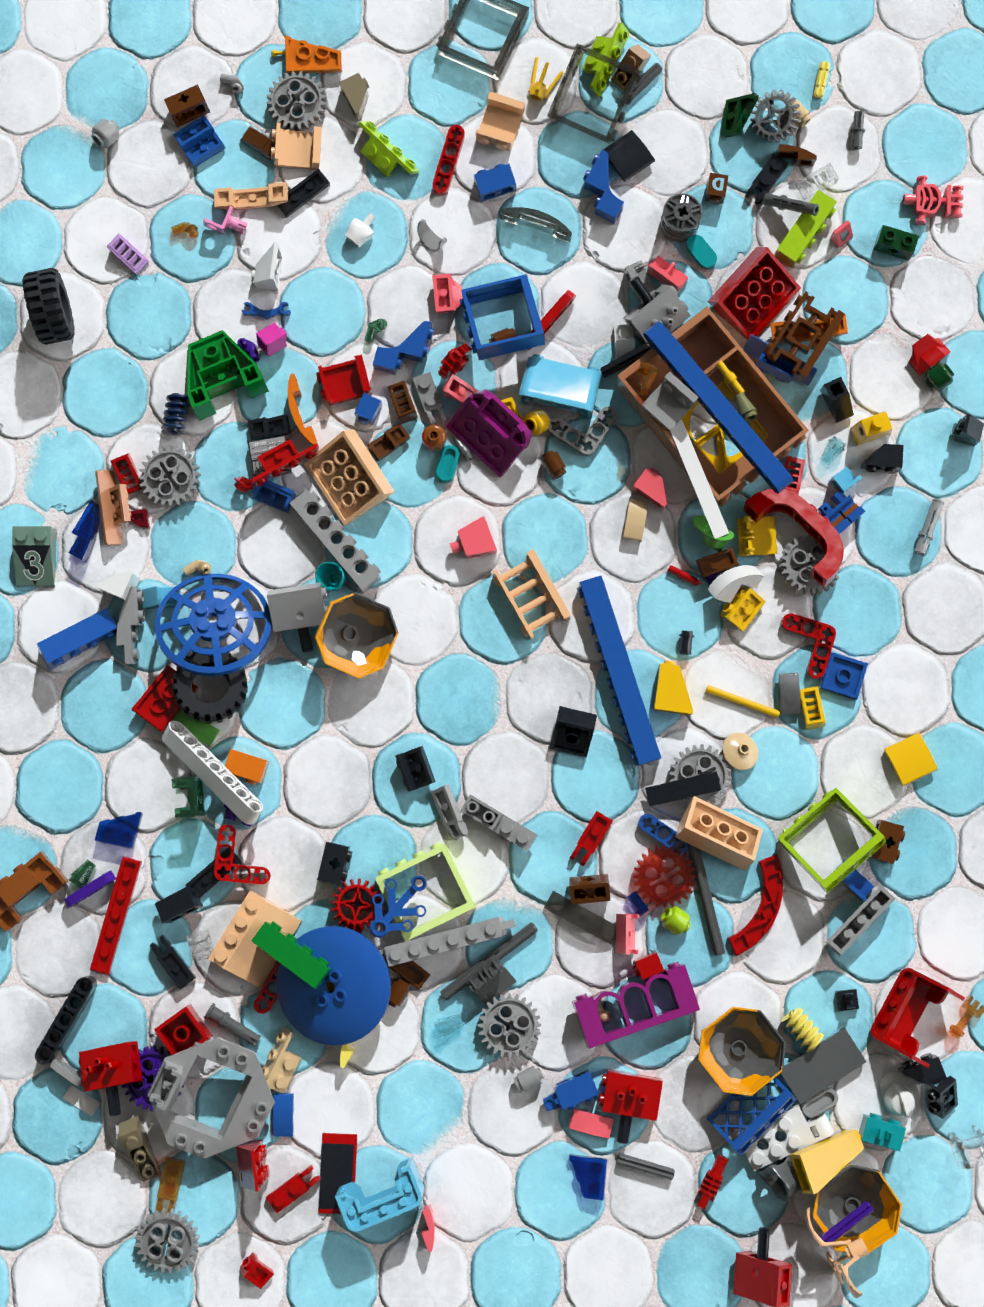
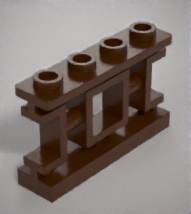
[764,291,845,382]

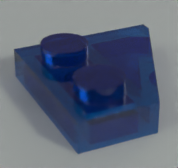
[95,812,143,849]
[569,1154,608,1201]

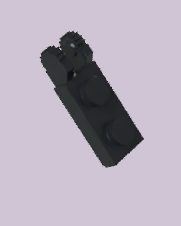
[745,153,789,205]
[150,935,197,990]

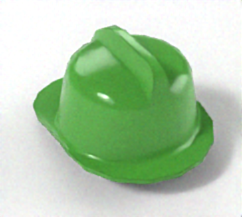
[693,515,734,552]

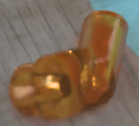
[171,222,199,238]

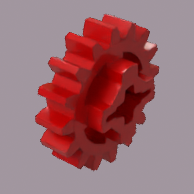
[438,343,472,380]

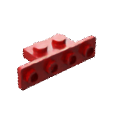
[250,439,319,487]

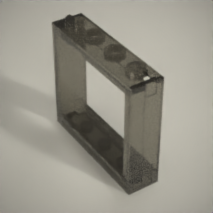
[436,0,529,81]
[547,43,642,144]

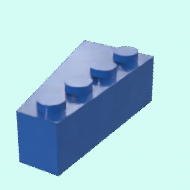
[37,608,117,671]

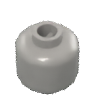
[91,119,120,148]

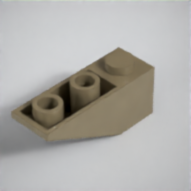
[118,1116,161,1182]

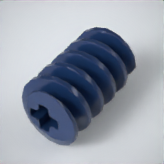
[161,393,189,435]

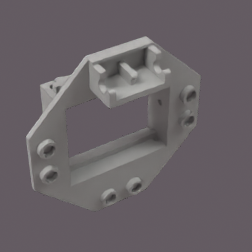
[147,1037,275,1159]

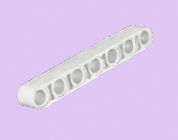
[162,721,263,825]

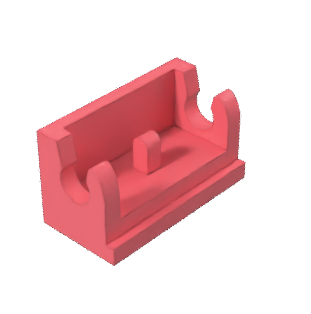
[616,914,639,955]

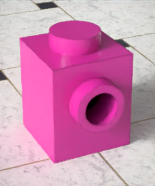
[256,322,287,357]

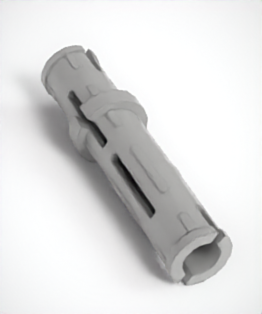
[914,498,944,556]

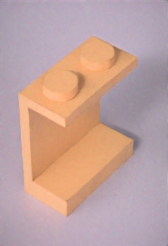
[476,92,525,151]
[271,123,322,170]

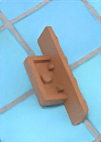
[95,470,131,545]

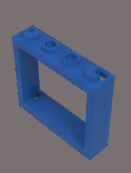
[459,274,545,360]

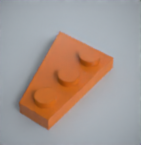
[285,35,342,74]

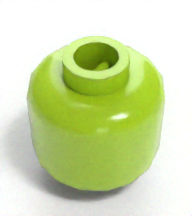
[661,906,691,935]

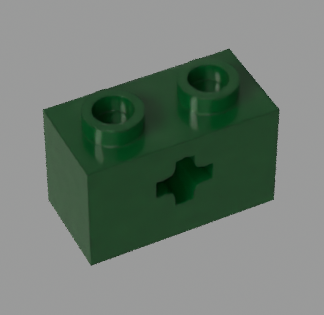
[873,225,919,261]

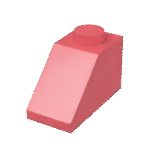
[632,467,667,510]

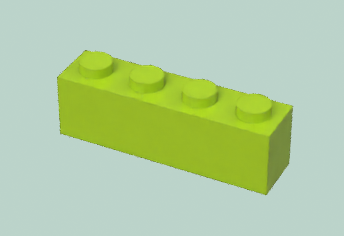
[774,189,837,268]

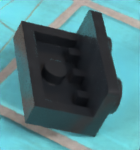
[395,746,436,792]

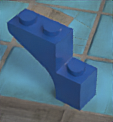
[583,149,624,224]
[373,321,434,375]

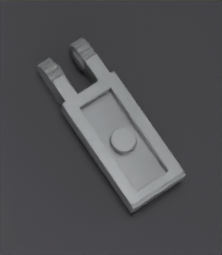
[412,372,447,425]
[431,784,468,841]

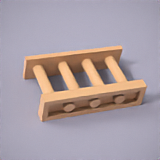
[492,549,571,640]

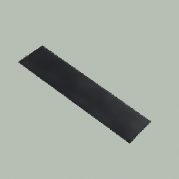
[645,771,721,807]

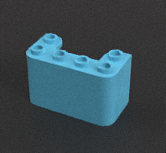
[335,1156,424,1232]

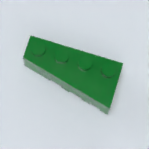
[251,921,331,989]

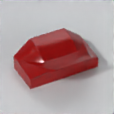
[908,334,951,376]

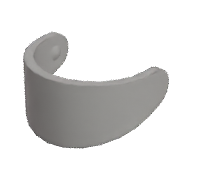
[417,219,447,252]

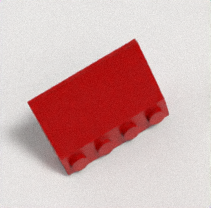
[707,247,801,340]

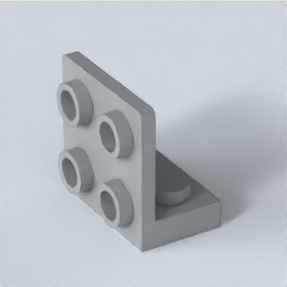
[642,372,699,431]

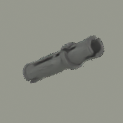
[763,193,819,216]

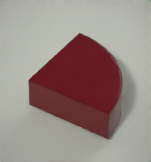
[131,509,150,529]

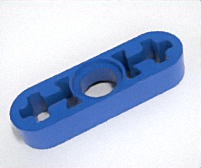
[638,814,689,853]

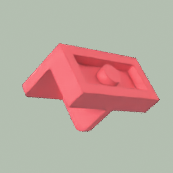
[647,255,689,292]

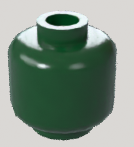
[925,363,954,391]

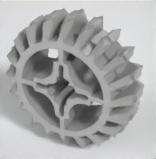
[750,90,801,143]

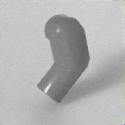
[220,73,244,94]

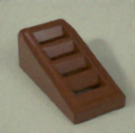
[388,380,418,424]

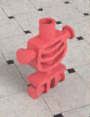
[902,175,963,225]

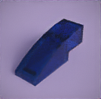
[69,500,99,563]

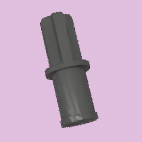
[850,111,865,150]

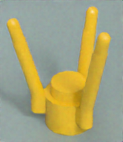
[528,57,563,101]

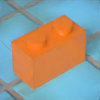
[225,749,270,785]

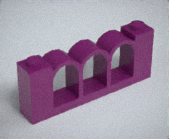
[572,961,700,1049]

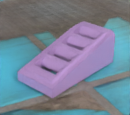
[107,233,149,275]

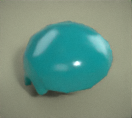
[315,562,346,591]

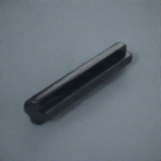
[600,343,652,377]

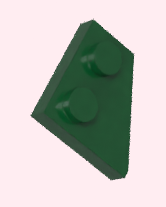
[721,93,759,138]

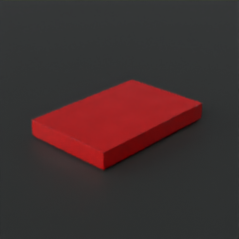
[131,664,198,733]

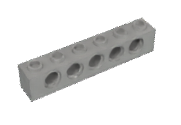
[290,489,381,593]

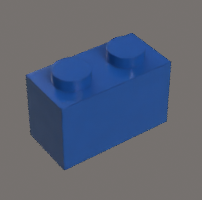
[474,163,516,202]

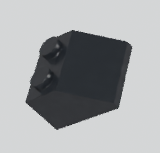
[549,706,597,758]

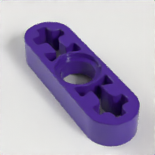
[63,870,116,909]

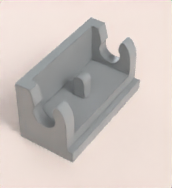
[624,260,656,303]

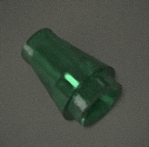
[69,859,96,889]

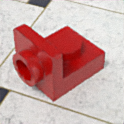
[240,1252,274,1289]

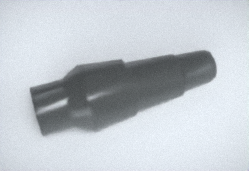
[453,436,473,462]

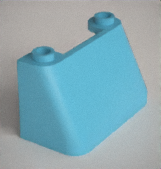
[518,354,602,420]

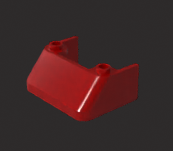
[871,968,965,1068]

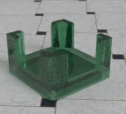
[171,776,205,818]

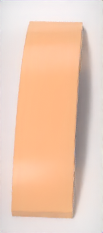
[214,182,288,210]

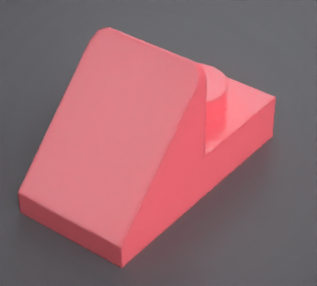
[442,373,478,404]

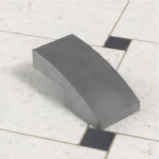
[779,672,800,714]

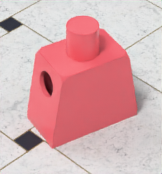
[449,516,497,558]

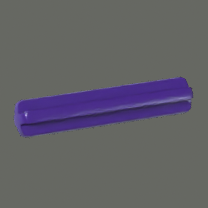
[821,1201,874,1242]

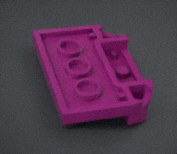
[446,389,532,478]

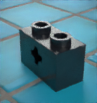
[317,842,353,885]

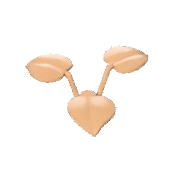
[806,1208,869,1298]

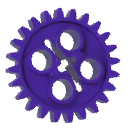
[122,1045,184,1111]

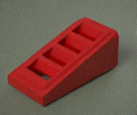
[110,453,143,495]
[784,456,805,495]

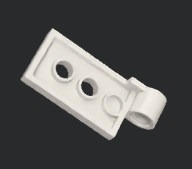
[736,1105,834,1171]

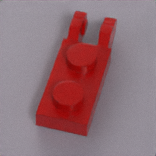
[570,811,613,866]
[266,1165,321,1214]

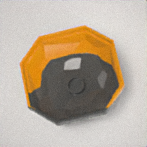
[315,592,399,679]
[698,1006,786,1096]
[812,1164,902,1257]

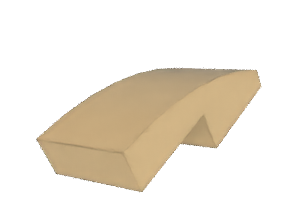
[623,499,649,542]

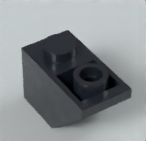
[820,377,854,424]
[952,414,984,446]
[860,444,904,474]
[898,1053,947,1085]

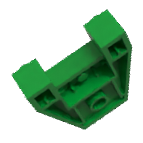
[187,330,269,421]

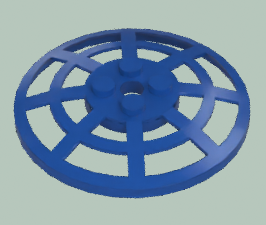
[155,573,272,676]

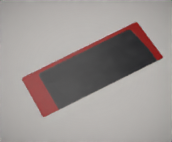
[319,1133,357,1214]

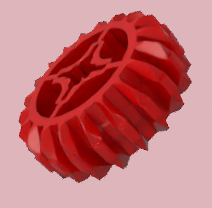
[330,879,383,932]

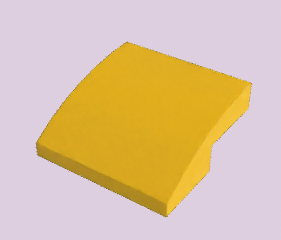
[884,733,938,786]

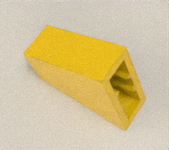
[653,660,693,715]

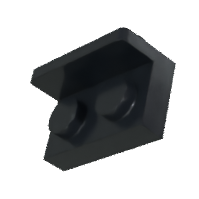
[925,1076,958,1119]

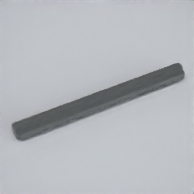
[688,844,725,955]
[440,922,538,1000]

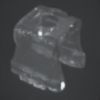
[948,1125,984,1169]

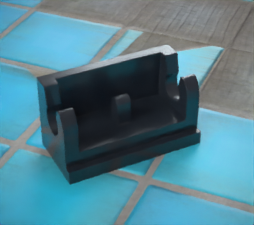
[155,886,203,923]

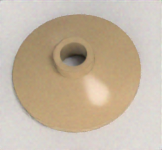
[722,733,758,770]

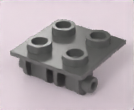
[463,954,517,1006]

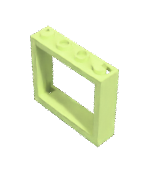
[375,842,476,942]

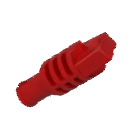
[697,1154,729,1209]

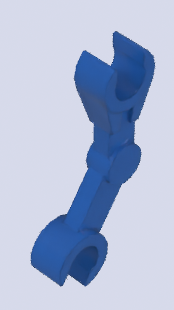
[241,302,291,320]

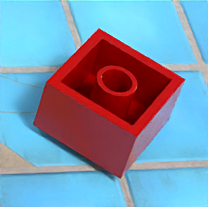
[154,1004,213,1055]

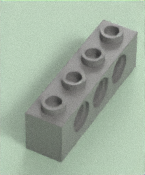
[825,885,896,957]

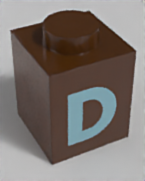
[705,173,729,205]

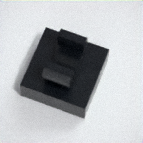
[836,989,859,1011]

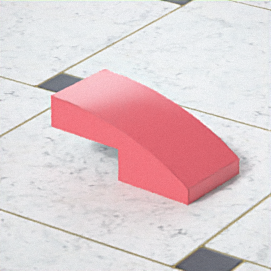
[568,1108,614,1139]
[422,1204,435,1252]

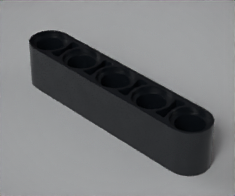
[35,976,97,1064]

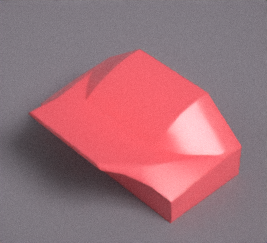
[432,274,463,314]

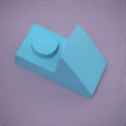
[142,586,181,609]

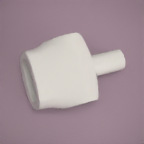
[344,213,376,248]

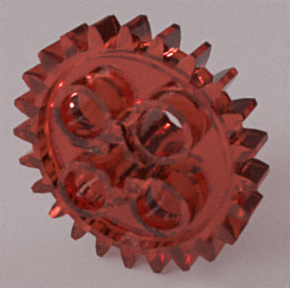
[633,844,696,908]

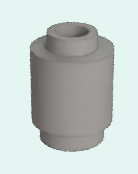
[513,1066,544,1093]

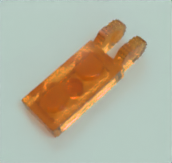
[156,1157,186,1213]

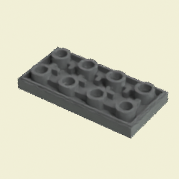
[781,1027,866,1104]

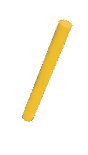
[705,685,780,718]

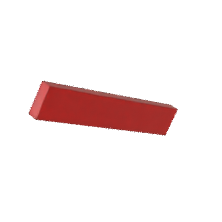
[90,856,142,975]

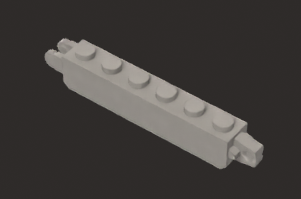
[379,917,516,967]

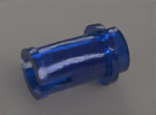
[626,891,649,916]

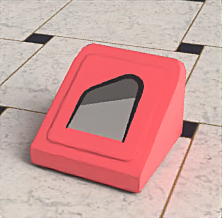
[831,221,853,248]

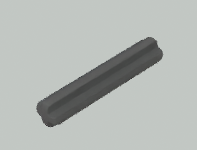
[619,62,662,107]
[617,1153,675,1180]

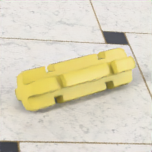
[813,61,830,99]

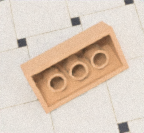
[675,796,763,870]

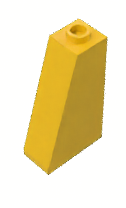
[790,1129,864,1194]

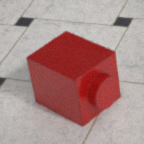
[632,952,664,980]

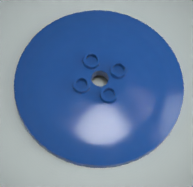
[276,926,391,1045]

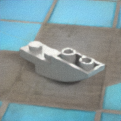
[116,587,145,665]
[460,794,538,852]

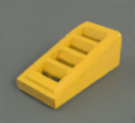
[800,686,826,730]

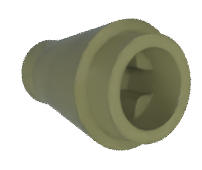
[734,393,758,423]

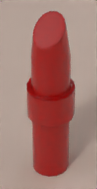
[667,565,702,586]

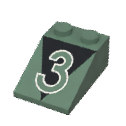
[12,526,57,586]

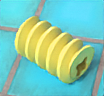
[781,1008,824,1053]

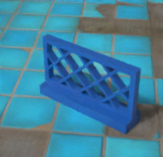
[707,1077,797,1156]

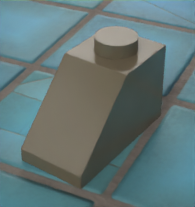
[339,72,370,122]

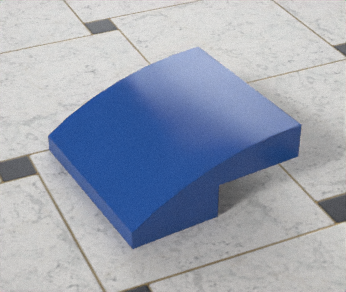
[173,115,226,168]

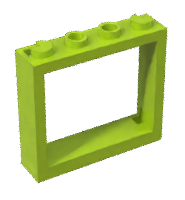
[778,788,886,894]

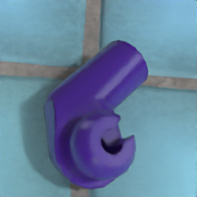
[237,338,260,363]

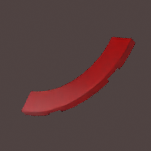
[728,854,783,956]

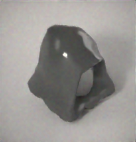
[758,1156,801,1201]

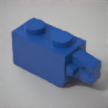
[543,1069,599,1111]

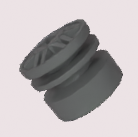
[660,193,703,243]

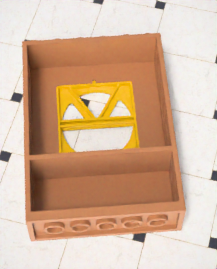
[615,306,809,507]

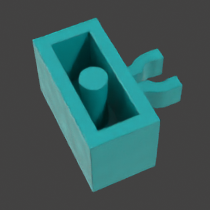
[859,1112,906,1151]

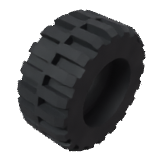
[22,268,75,345]
[172,647,248,724]

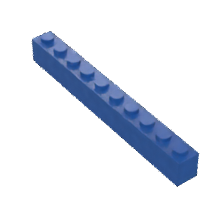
[577,575,661,766]

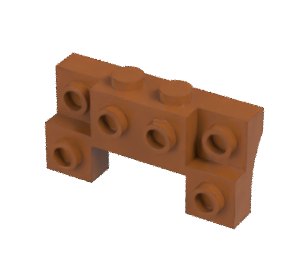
[0,851,69,932]

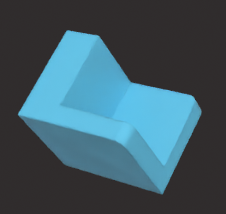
[829,467,862,493]

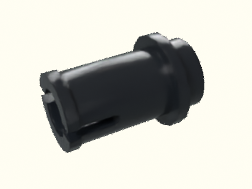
[679,630,695,655]

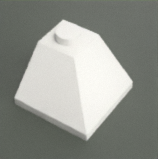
[251,242,283,291]

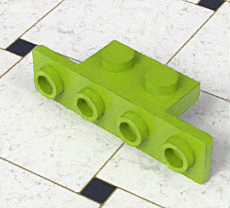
[582,22,629,97]
[358,121,419,177]

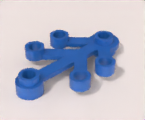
[370,875,427,938]

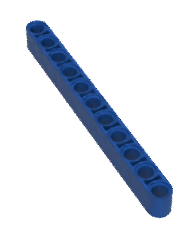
[643,321,794,494]

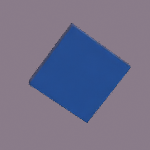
[819,652,868,700]

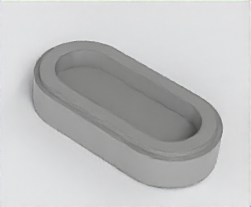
[49,1057,82,1087]
[801,1087,838,1118]

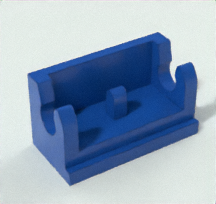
[252,479,296,513]

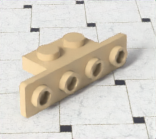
[262,1026,301,1093]

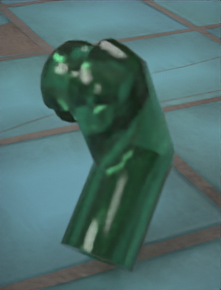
[364,318,388,343]

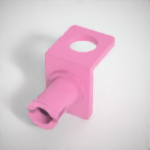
[203,206,248,234]

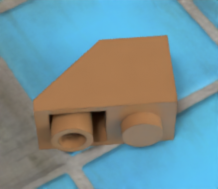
[610,44,652,91]

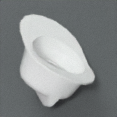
[880,1072,916,1119]

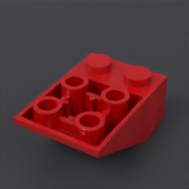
[236,1139,270,1192]

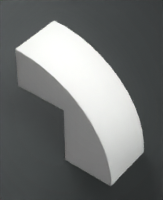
[708,565,764,603]

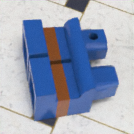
[817,491,866,534]

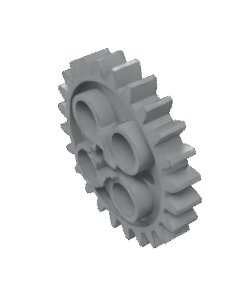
[266,71,327,131]
[138,446,201,508]
[779,534,842,596]
[668,744,732,804]
[478,992,541,1058]
[135,1208,200,1274]

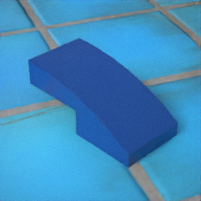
[273,1093,294,1137]

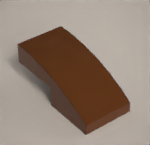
[776,144,817,166]
[367,422,411,462]

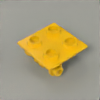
[736,516,778,556]

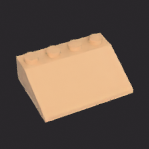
[304,430,395,526]
[208,890,302,988]

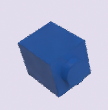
[354,393,382,425]

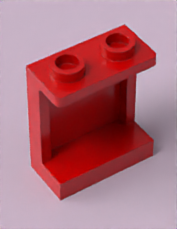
[316,354,372,406]

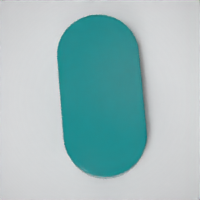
[686,235,717,269]
[436,445,460,483]

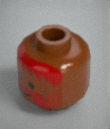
[422,425,447,452]

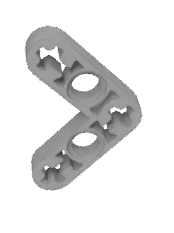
[548,407,616,456]

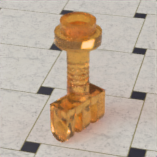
[949,995,984,1039]

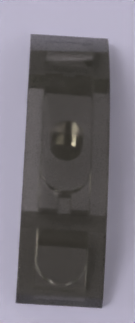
[500,207,572,243]
[544,891,616,945]

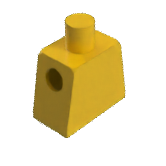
[850,411,892,446]

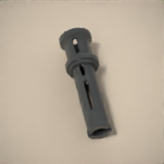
[204,1003,261,1047]

